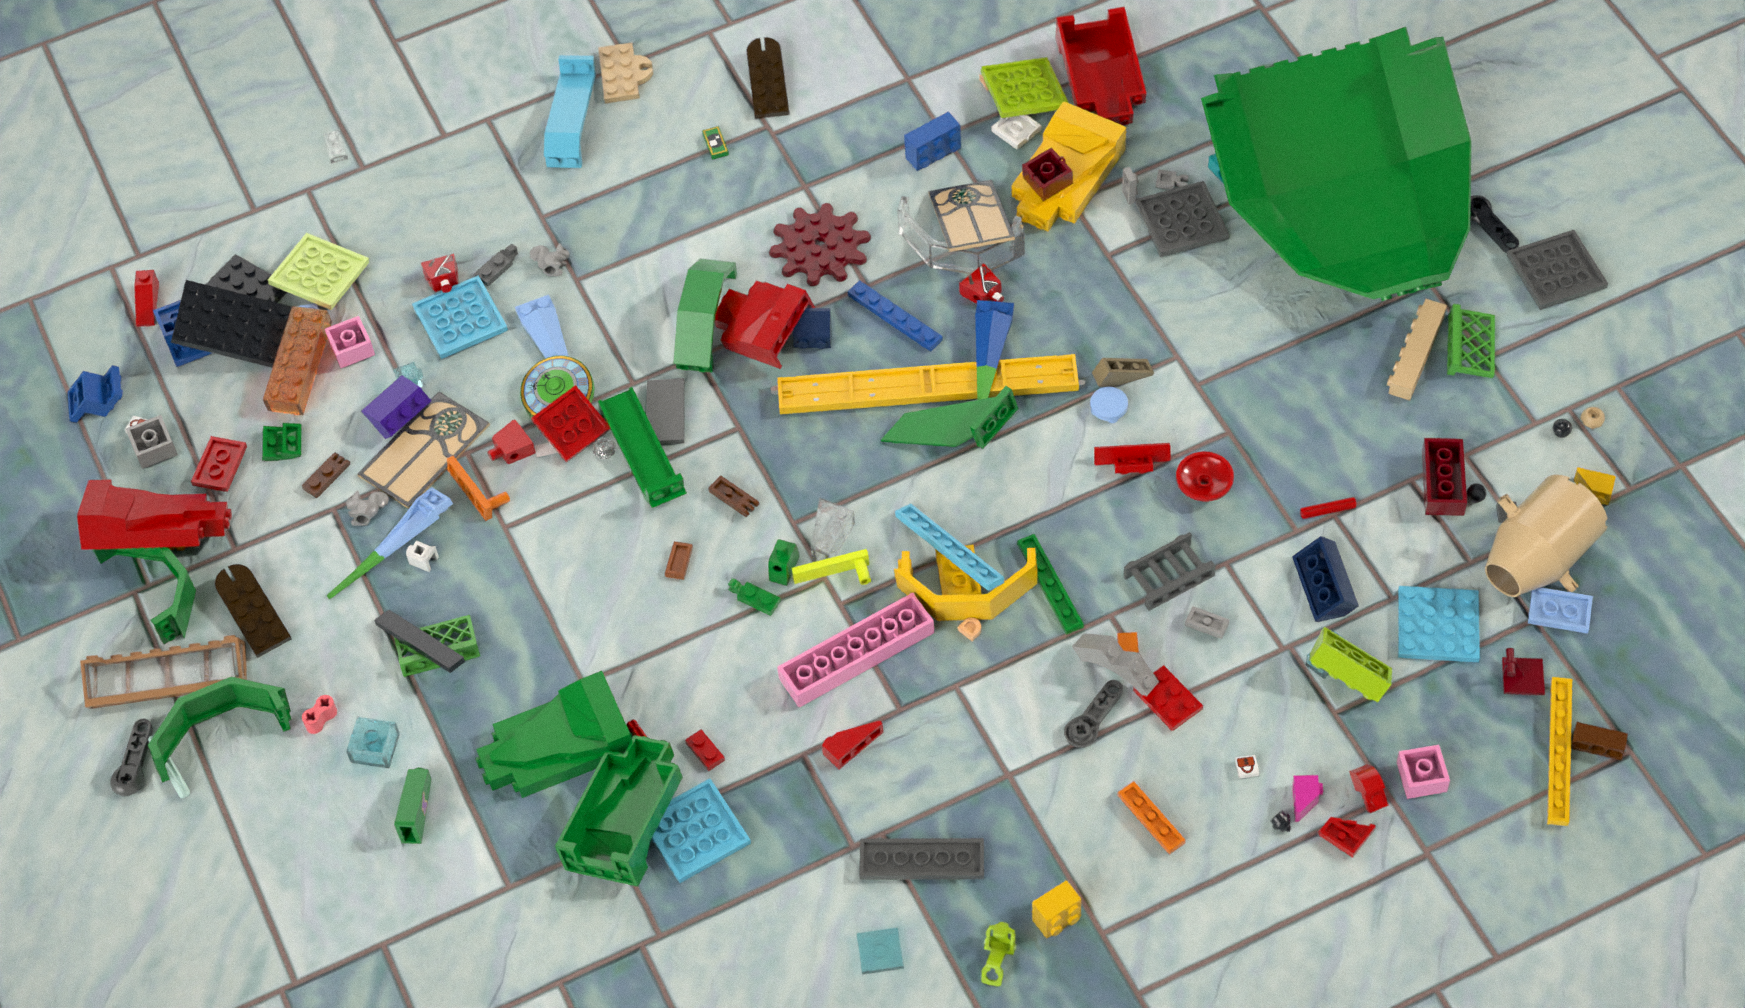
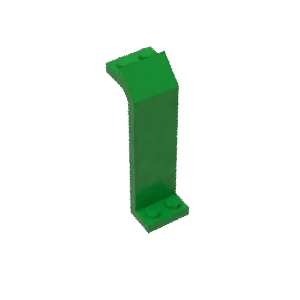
[598,387,687,508]

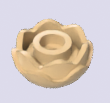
[1580,407,1605,429]

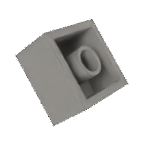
[126,415,178,469]

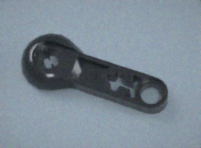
[1470,195,1519,253]

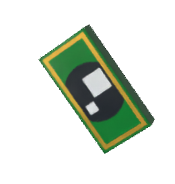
[702,126,729,160]

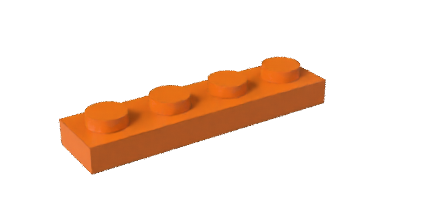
[1118,781,1186,855]

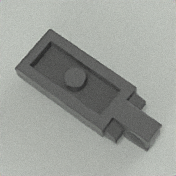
[474,244,518,286]

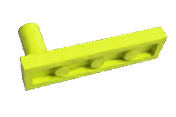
[791,549,871,585]

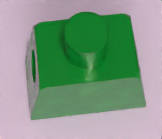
[768,539,800,586]

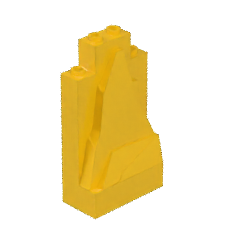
[1012,101,1126,232]

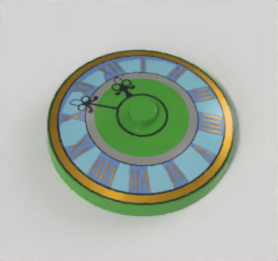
[520,355,595,417]

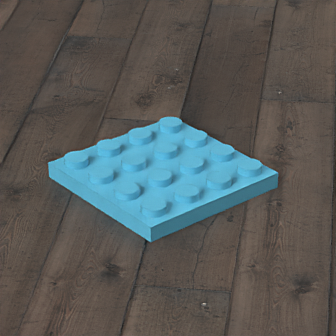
[412,275,508,359]
[1398,586,1480,663]
[652,779,751,883]

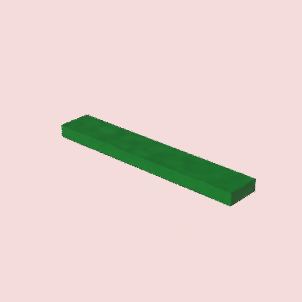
[1017,534,1084,635]

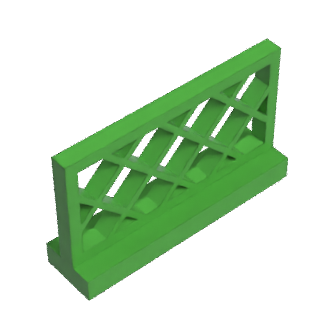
[1447,304,1495,378]
[394,615,481,677]

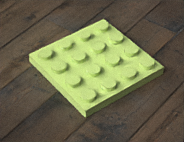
[268,233,369,310]

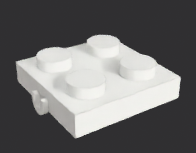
[992,115,1041,150]

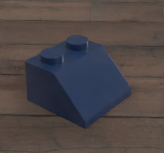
[793,308,832,349]

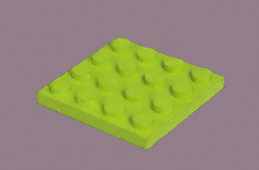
[980,57,1069,118]

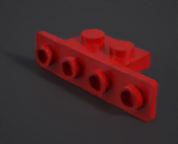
[1094,443,1171,475]

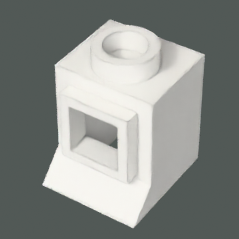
[406,541,439,572]

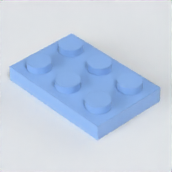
[1527,588,1593,634]

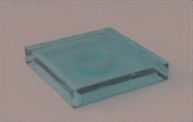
[856,927,904,975]

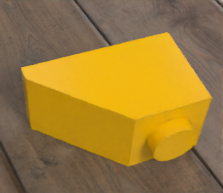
[1574,467,1616,505]

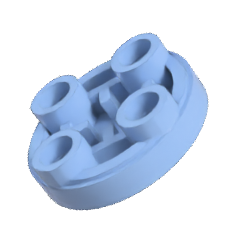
[1090,387,1128,423]

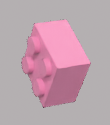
[324,316,375,368]
[1396,745,1450,799]

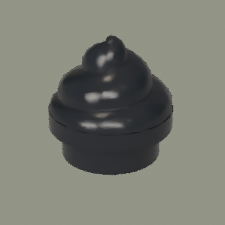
[1553,419,1572,438]
[1467,483,1487,503]
[1270,810,1291,832]

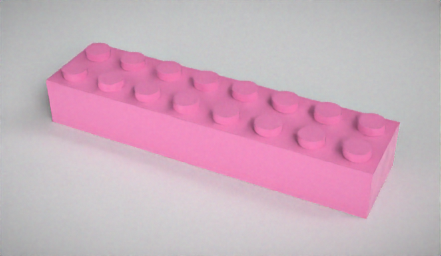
[777,593,934,708]

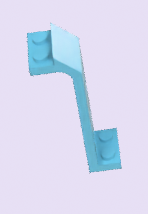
[544,55,596,168]

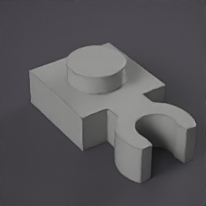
[1156,169,1188,190]

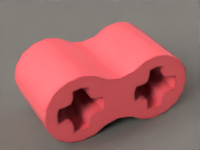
[302,695,337,734]

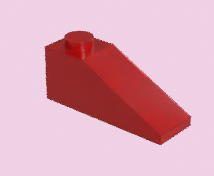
[134,270,159,327]
[822,720,884,770]

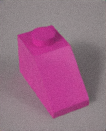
[1292,775,1323,822]

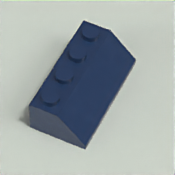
[1292,536,1359,622]

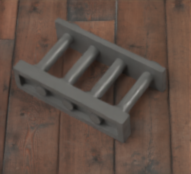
[1123,532,1216,611]

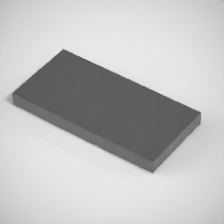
[647,378,685,444]

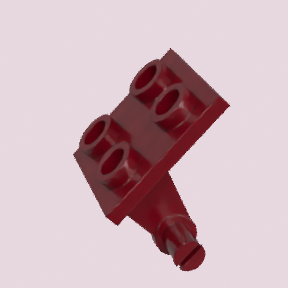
[1502,648,1545,695]

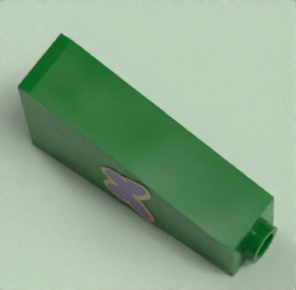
[394,767,431,844]

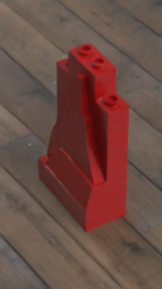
[1055,7,1147,126]
[77,479,232,550]

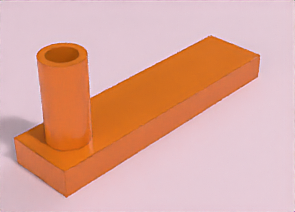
[447,455,510,521]

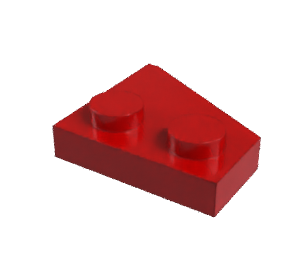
[1318,817,1376,858]

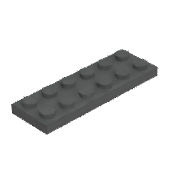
[859,838,984,880]

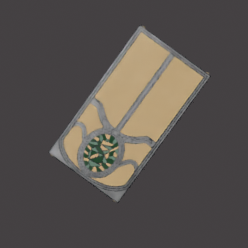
[928,179,1015,252]
[357,392,490,509]

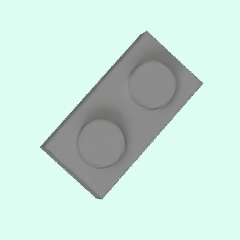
[1122,167,1138,205]
[1185,606,1229,639]

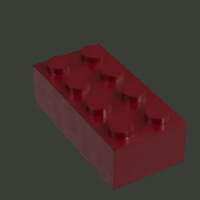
[1422,438,1467,516]

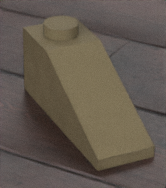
[1092,358,1154,387]

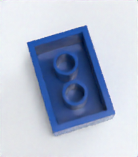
[904,111,961,171]

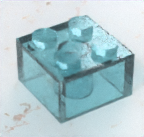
[346,717,400,768]

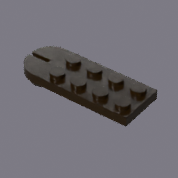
[746,37,790,119]
[215,564,292,658]

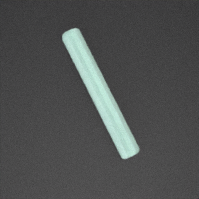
[148,735,190,799]

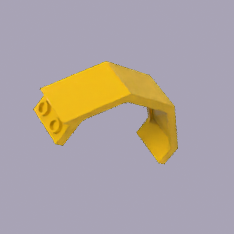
[894,548,1037,621]

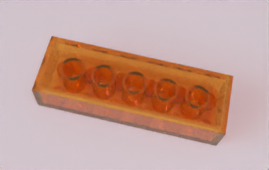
[263,306,332,415]

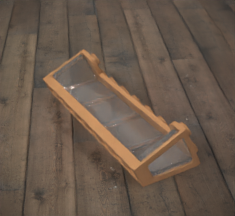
[80,635,247,709]

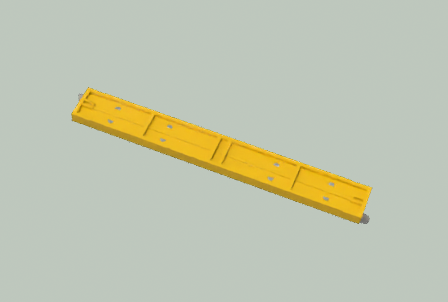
[771,354,1085,414]

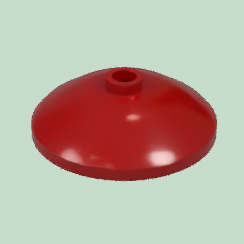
[1176,451,1234,502]

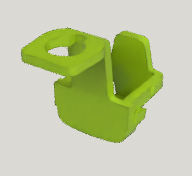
[981,922,1017,987]

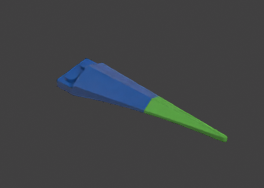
[975,300,1014,400]

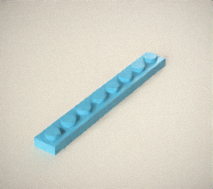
[895,503,1004,591]

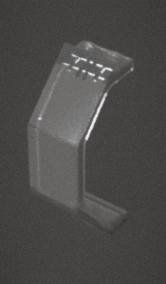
[897,196,1025,275]

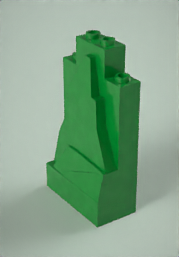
[475,671,632,798]
[555,735,683,887]

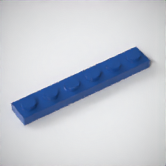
[847,280,943,352]

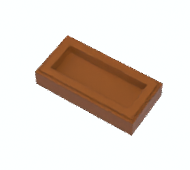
[665,541,693,580]

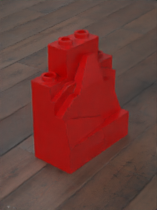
[714,280,815,369]

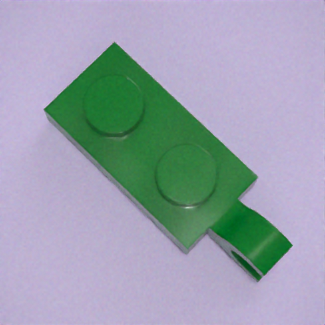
[728,578,781,616]

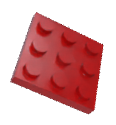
[531,385,611,463]

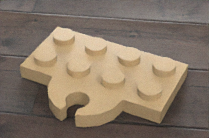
[598,42,653,104]

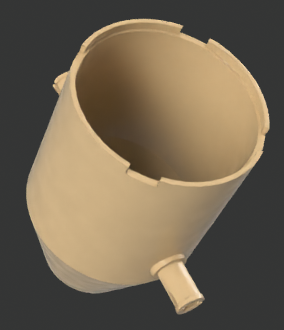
[1485,475,1607,597]

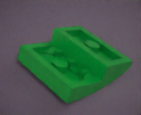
[262,423,302,461]

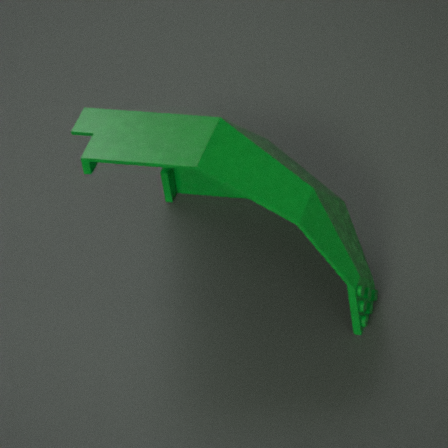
[1201,27,1472,301]

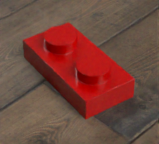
[685,729,725,771]

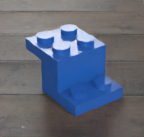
[153,300,211,367]
[67,365,123,423]

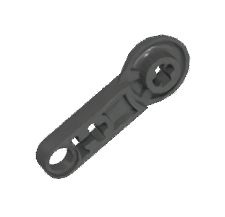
[1064,680,1123,748]
[110,718,153,796]

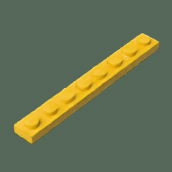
[1547,677,1572,826]

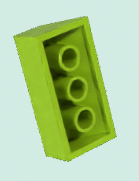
[1309,627,1392,703]

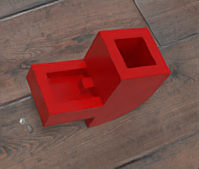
[1349,764,1389,813]

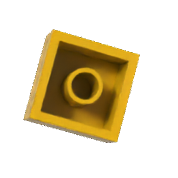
[1032,880,1081,939]

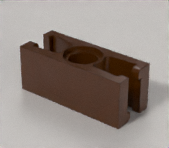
[1571,722,1628,760]

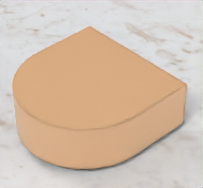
[958,618,981,641]

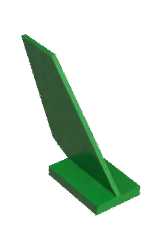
[881,386,1019,449]

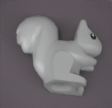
[529,244,570,276]
[346,491,389,526]

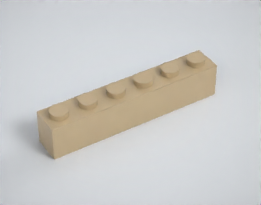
[1387,299,1447,400]

